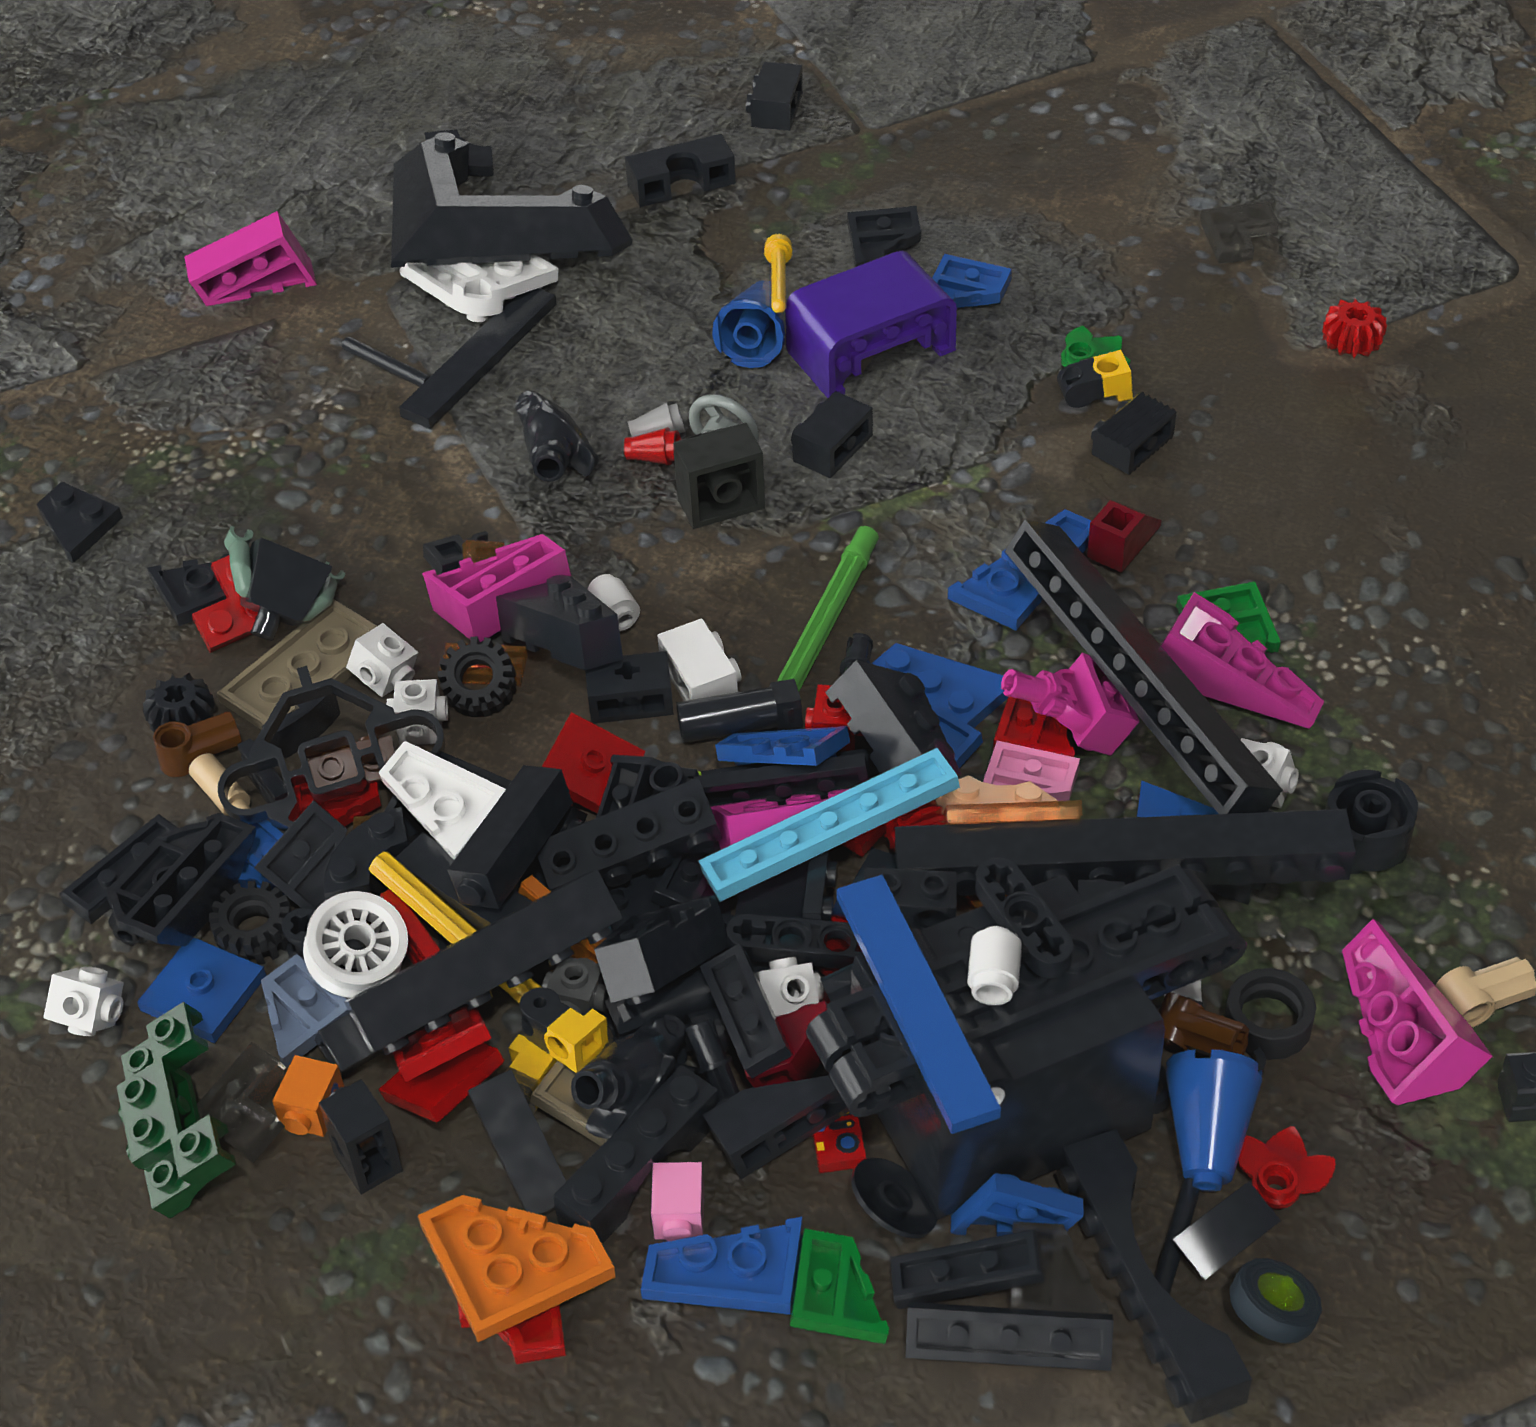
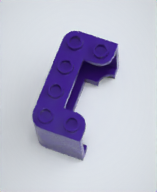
[785,251,957,398]

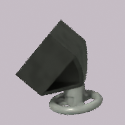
[673,394,765,529]

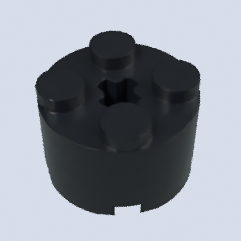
[1325,770,1418,874]

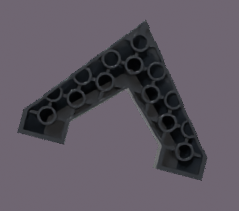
[391,132,632,268]

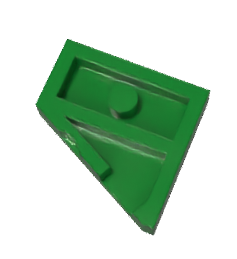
[1176,581,1281,653]

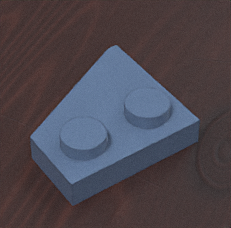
[261,954,349,1069]

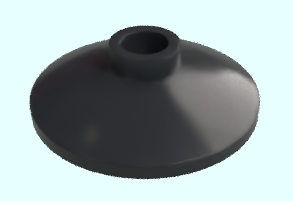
[851,1158,938,1238]

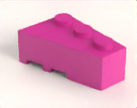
[184,211,317,306]
[423,534,571,642]

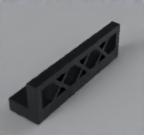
[694,748,871,807]

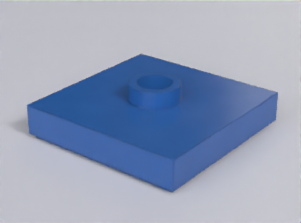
[137,938,266,1043]

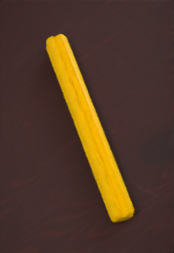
[369,851,541,1003]

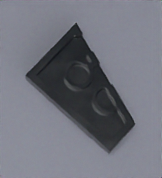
[147,554,229,626]

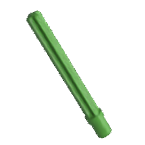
[777,526,879,691]

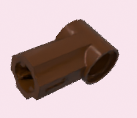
[153,711,242,777]
[1159,992,1249,1057]

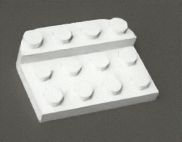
[400,254,558,322]

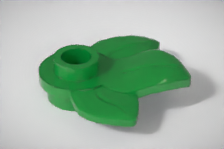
[1061,326,1130,367]

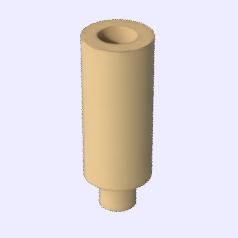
[189,753,251,817]

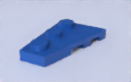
[641,1217,803,1314]

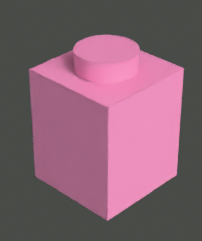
[651,1162,704,1241]

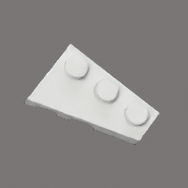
[378,741,506,860]

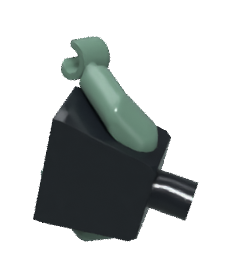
[224,526,345,641]

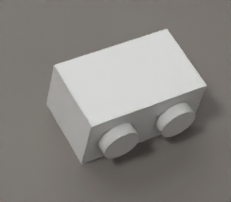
[657,618,742,701]

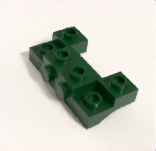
[116,1002,236,1218]

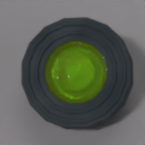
[1229,1258,1322,1343]

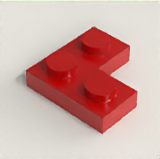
[192,555,258,653]

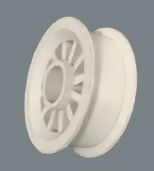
[303,891,408,998]

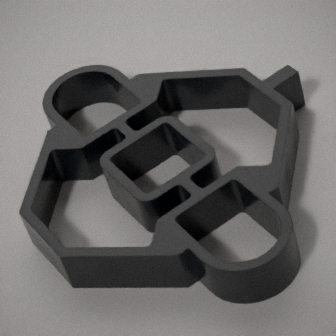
[217,666,445,832]

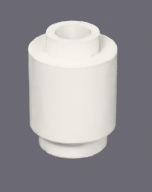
[588,574,640,631]
[968,926,1022,1005]

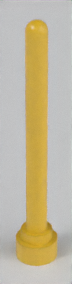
[764,234,792,313]

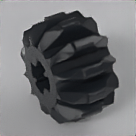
[143,673,216,732]

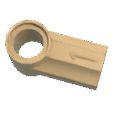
[1435,957,1536,1028]

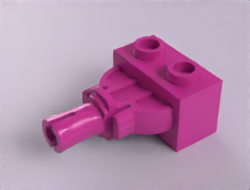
[1001,653,1140,756]

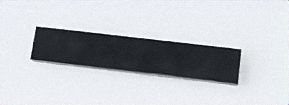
[399,288,557,429]

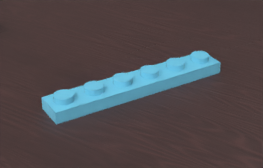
[699,748,960,902]

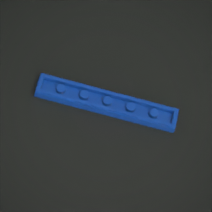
[837,875,1001,1134]

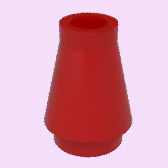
[624,427,681,465]

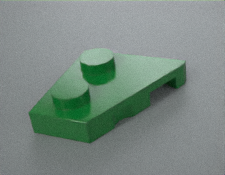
[789,1228,889,1344]

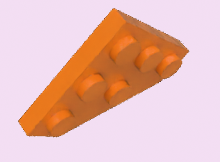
[418,1195,616,1342]

